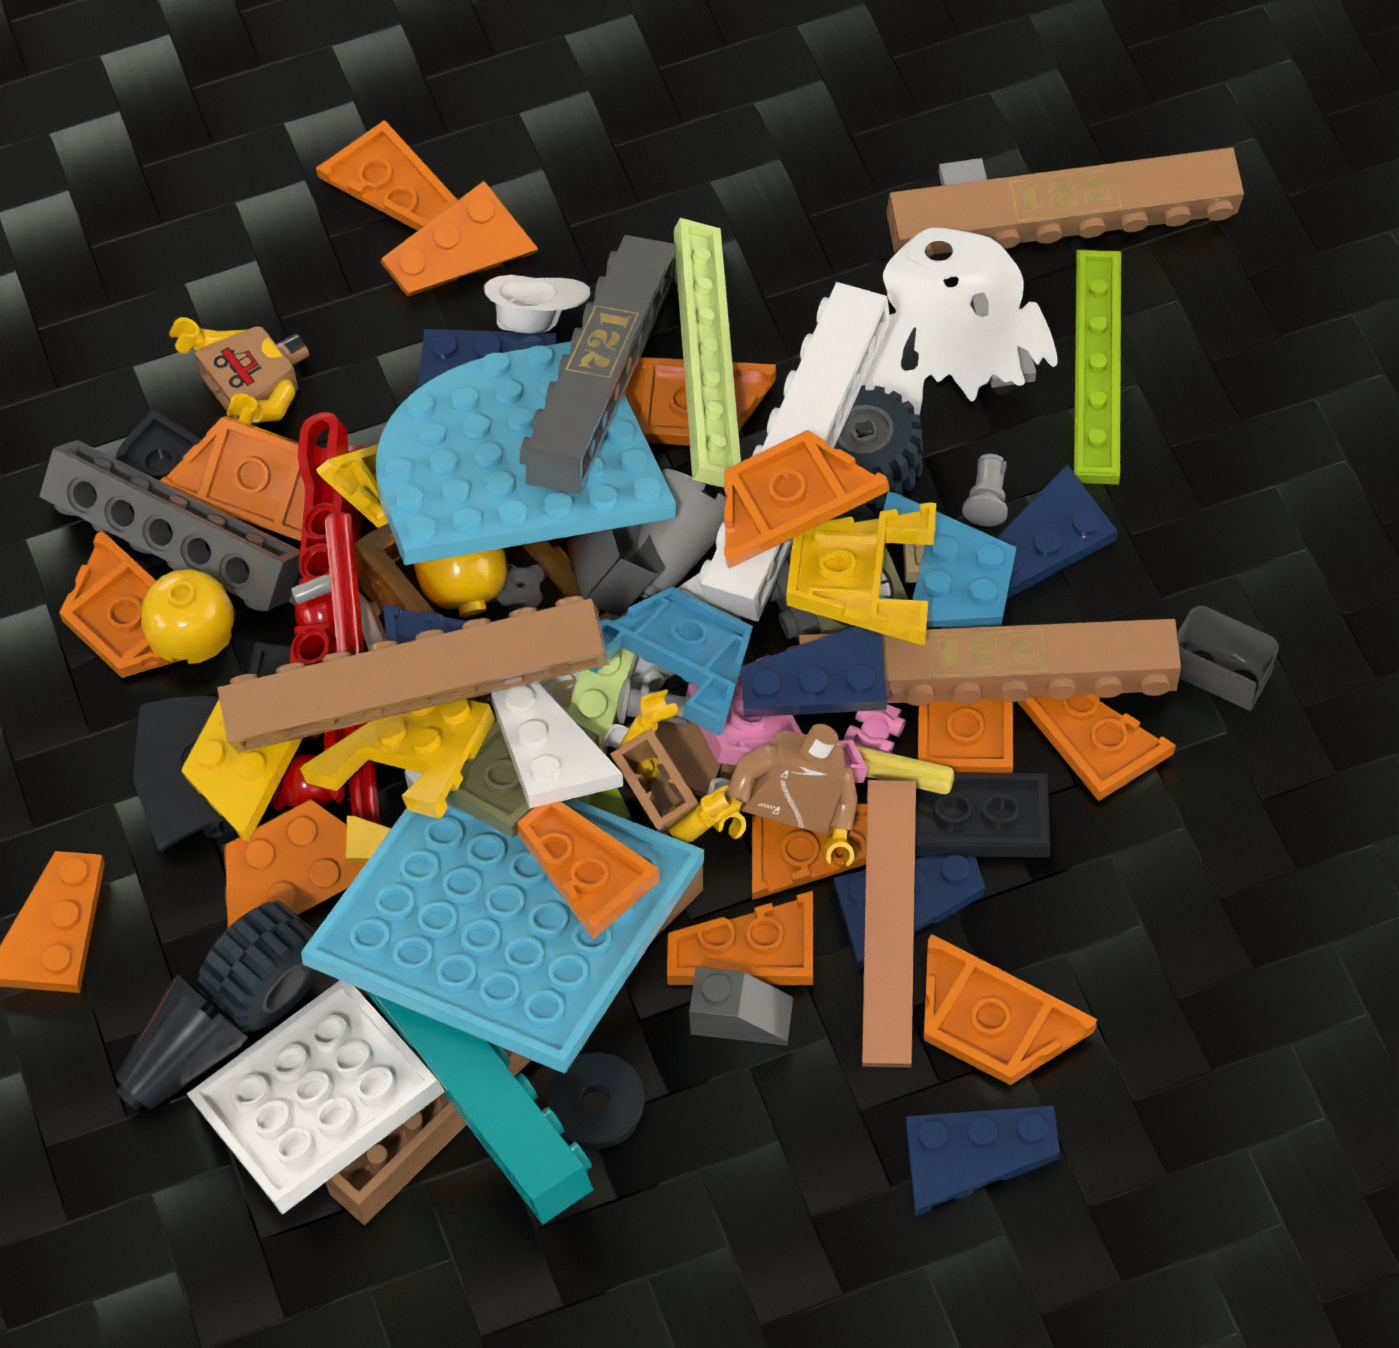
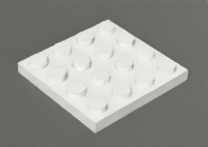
[187,980,445,1214]

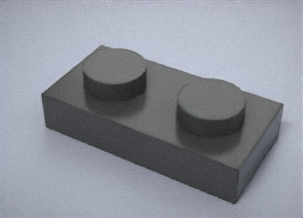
[768,559,819,645]

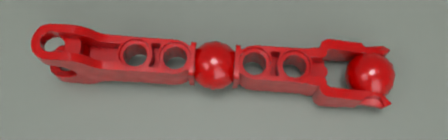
[271,412,365,811]

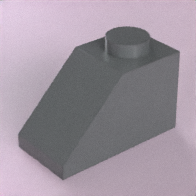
[689,967,793,1046]

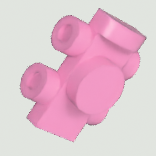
[844,704,906,754]

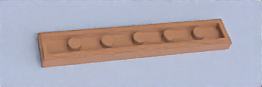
[862,780,916,1068]

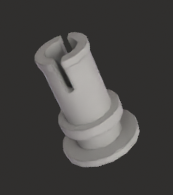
[962,454,1008,527]
[617,678,690,726]

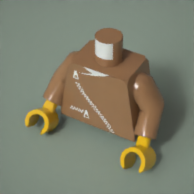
[713,724,857,867]

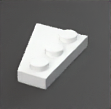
[491,682,623,809]

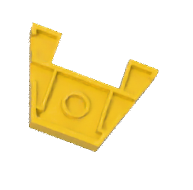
[786,503,936,645]
[300,699,495,819]

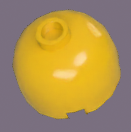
[414,548,508,617]
[142,569,235,664]

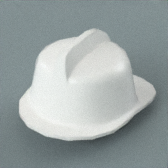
[484,275,591,334]

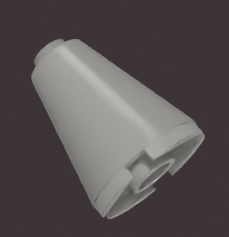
[638,469,726,599]

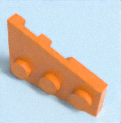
[315,120,458,231]
[380,181,538,297]
[1017,694,1176,801]
[752,804,867,900]
[0,851,105,993]
[667,891,813,985]

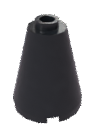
[115,974,248,1111]

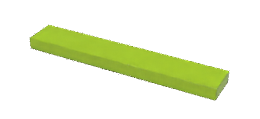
[1074,250,1121,484]

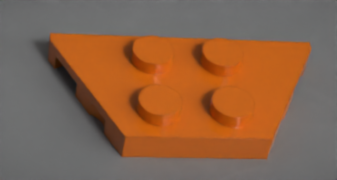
[624,357,776,445]
[160,416,305,541]
[724,430,890,569]
[59,530,181,678]
[224,799,367,929]
[924,934,1098,1085]

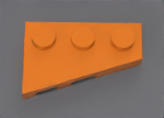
[517,801,660,940]

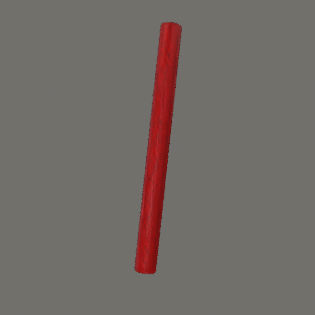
[325,512,381,825]

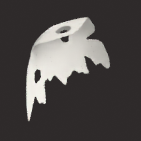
[862,228,1057,415]

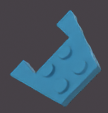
[880,492,1017,629]
[590,586,753,736]

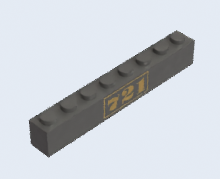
[519,235,676,494]

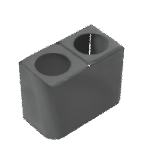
[567,524,660,617]
[1177,606,1278,711]

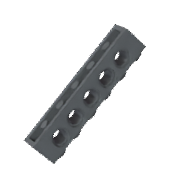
[39,440,300,611]

